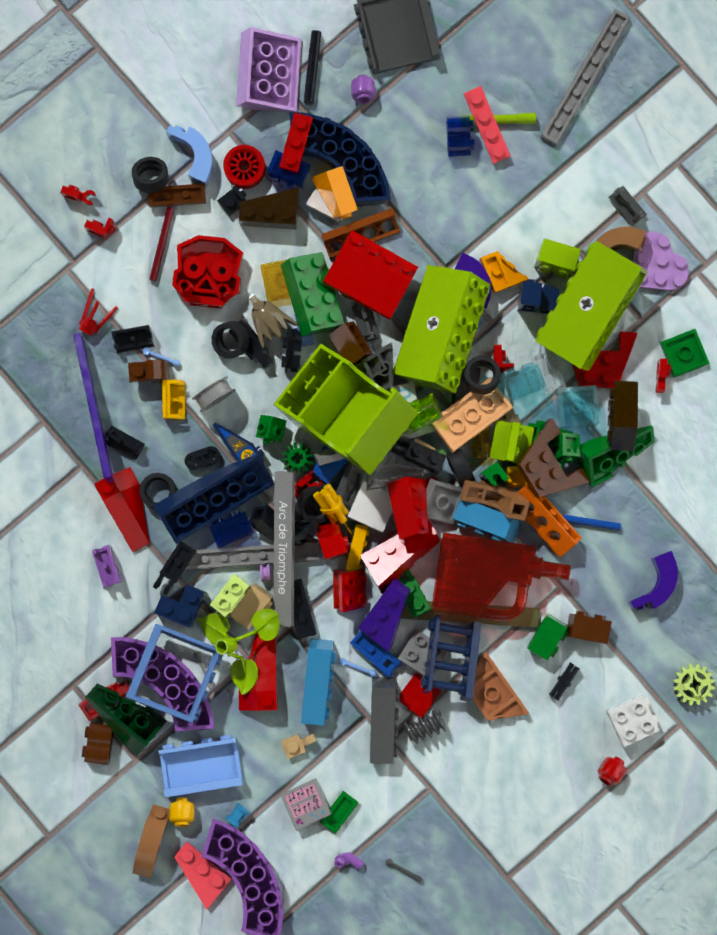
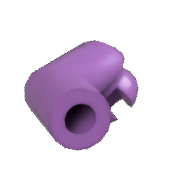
[334,852,364,870]

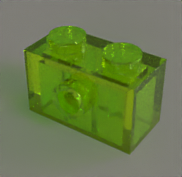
[406,393,443,435]

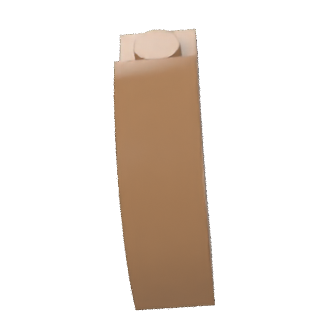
[593,227,648,253]
[460,480,530,521]
[132,805,169,878]

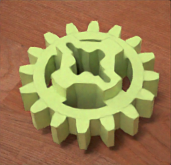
[672,664,715,705]

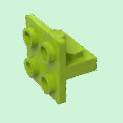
[490,420,534,463]

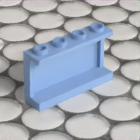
[158,735,243,797]

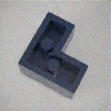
[517,279,559,314]
[154,585,206,628]

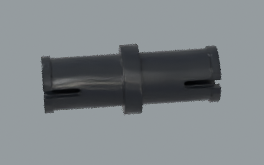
[549,662,580,701]

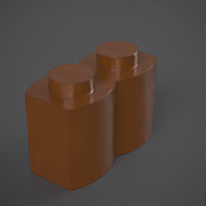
[82,723,114,765]

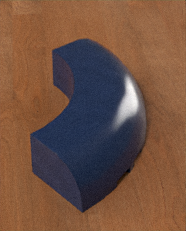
[289,112,391,207]

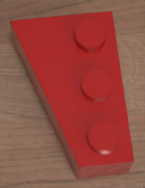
[316,520,350,561]

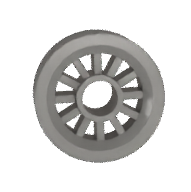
[192,376,236,412]

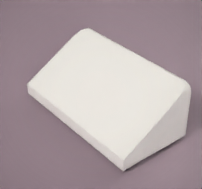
[306,189,342,223]

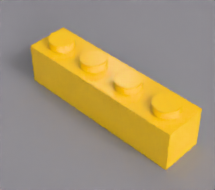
[346,524,370,571]

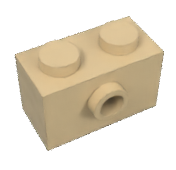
[230,582,274,630]

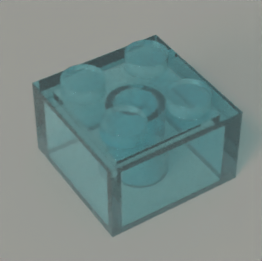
[499,362,546,402]
[555,385,600,429]

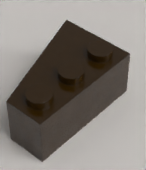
[239,187,299,230]

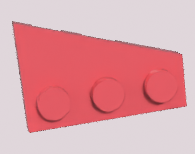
[174,841,232,909]

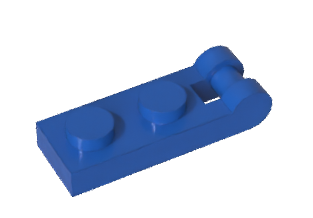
[350,631,403,679]

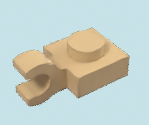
[280,733,316,759]

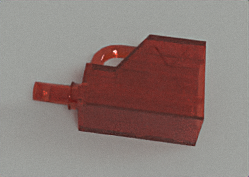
[431,533,571,621]

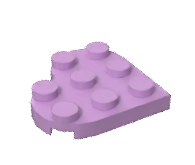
[632,232,689,291]

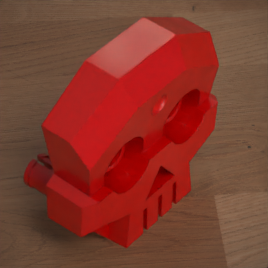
[172,235,244,309]

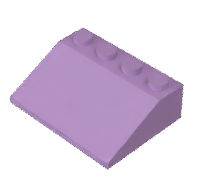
[236,27,301,112]

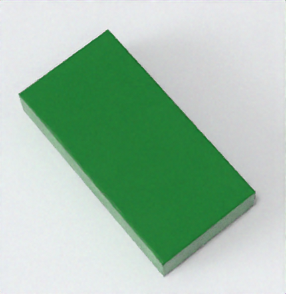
[320,790,359,834]

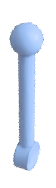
[143,347,180,367]
[339,658,377,678]

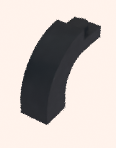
[248,505,320,545]

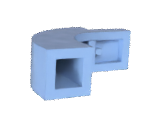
[166,125,213,187]

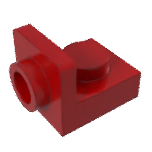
[84,218,116,240]
[493,345,514,373]

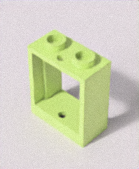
[210,574,251,617]

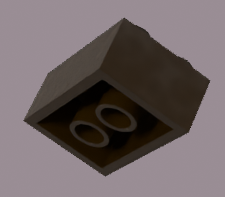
[607,380,638,451]

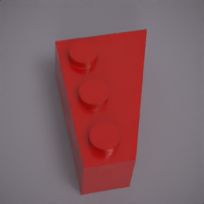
[387,477,428,540]

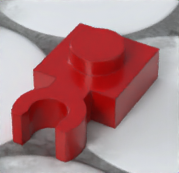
[655,358,671,393]

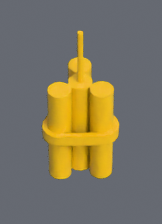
[313,483,352,534]

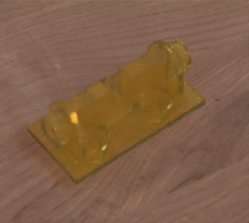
[472,426,492,459]

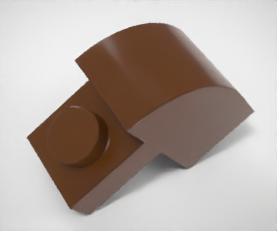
[128,360,170,383]

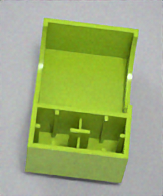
[273,344,418,475]

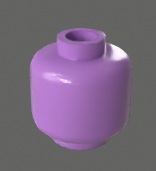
[351,75,376,104]

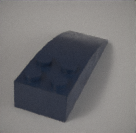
[153,454,275,544]

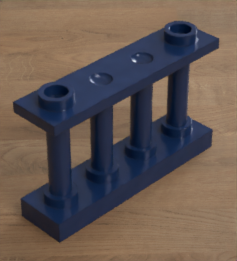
[421,614,482,701]

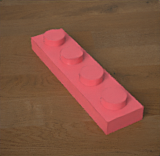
[463,86,510,164]

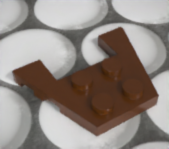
[517,418,590,498]

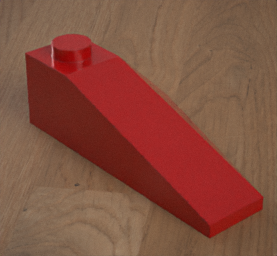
[94,467,150,552]
[239,632,278,711]

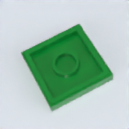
[659,329,710,378]

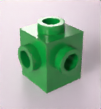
[256,415,287,445]

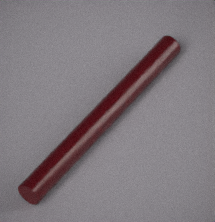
[149,207,174,282]

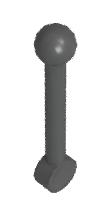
[385,859,423,882]

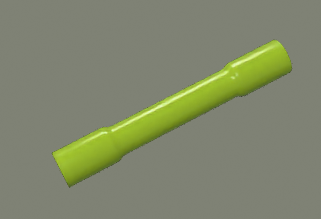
[460,113,536,126]

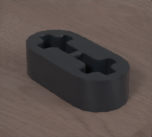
[184,446,220,470]

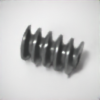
[403,710,447,744]

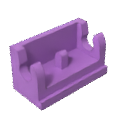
[92,545,122,588]

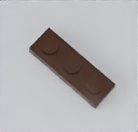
[148,183,206,208]

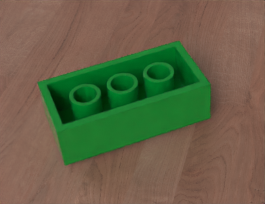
[280,252,344,337]

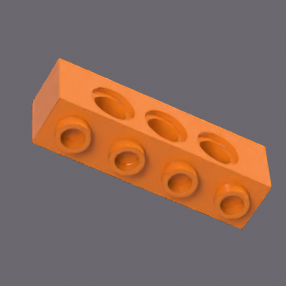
[518,483,582,557]

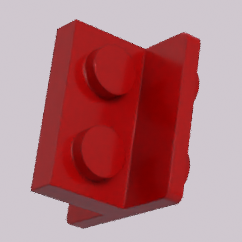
[333,569,367,612]

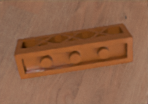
[321,208,400,259]

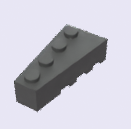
[370,677,399,764]

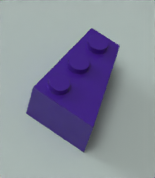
[358,578,411,652]

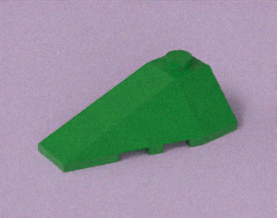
[578,425,655,487]

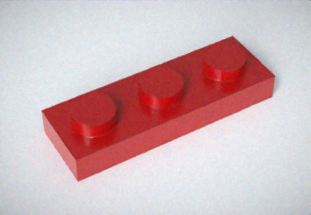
[279,112,313,173]

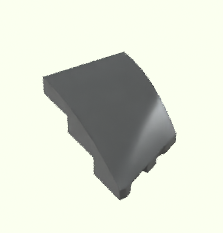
[355,343,394,391]

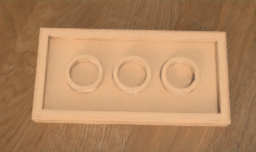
[429,377,513,453]

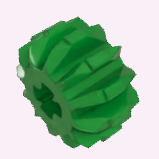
[281,442,314,475]

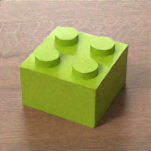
[534,238,581,279]

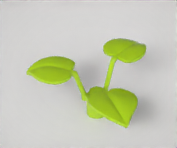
[198,608,280,695]

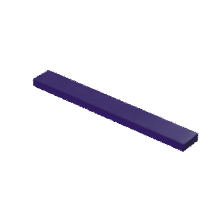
[73,333,114,483]

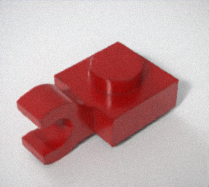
[60,185,96,206]

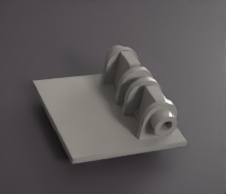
[398,629,448,676]

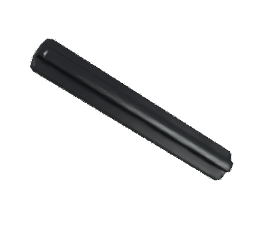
[304,30,321,104]

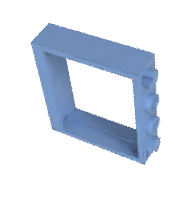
[126,624,223,723]

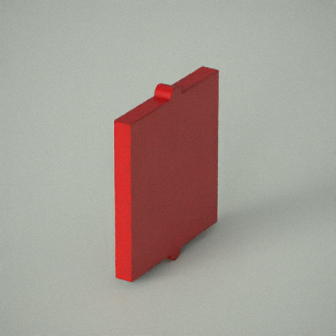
[399,672,442,718]

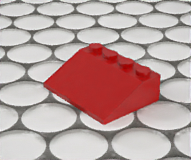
[322,230,418,320]

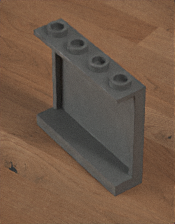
[354,0,440,74]

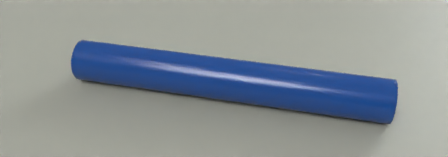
[563,514,621,531]

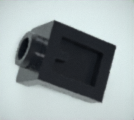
[217,184,247,216]

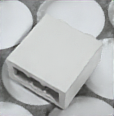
[347,480,393,533]
[605,694,660,747]

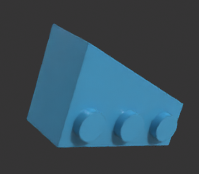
[452,499,522,545]

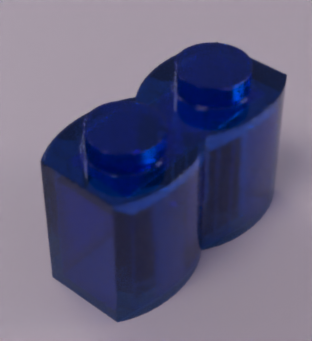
[446,116,474,157]

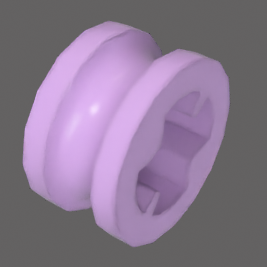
[260,564,271,582]

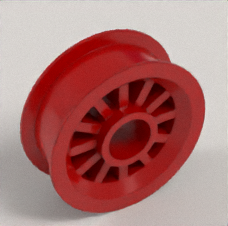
[223,145,266,189]

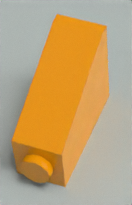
[311,166,358,219]

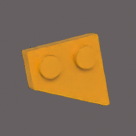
[479,251,528,294]

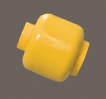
[169,797,195,827]

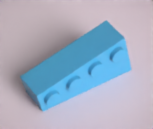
[301,638,336,726]

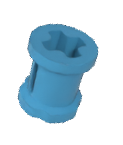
[225,803,250,829]

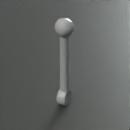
[194,651,215,689]

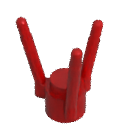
[78,288,118,336]

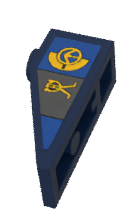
[213,423,265,462]

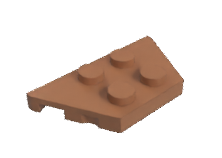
[472,651,529,721]

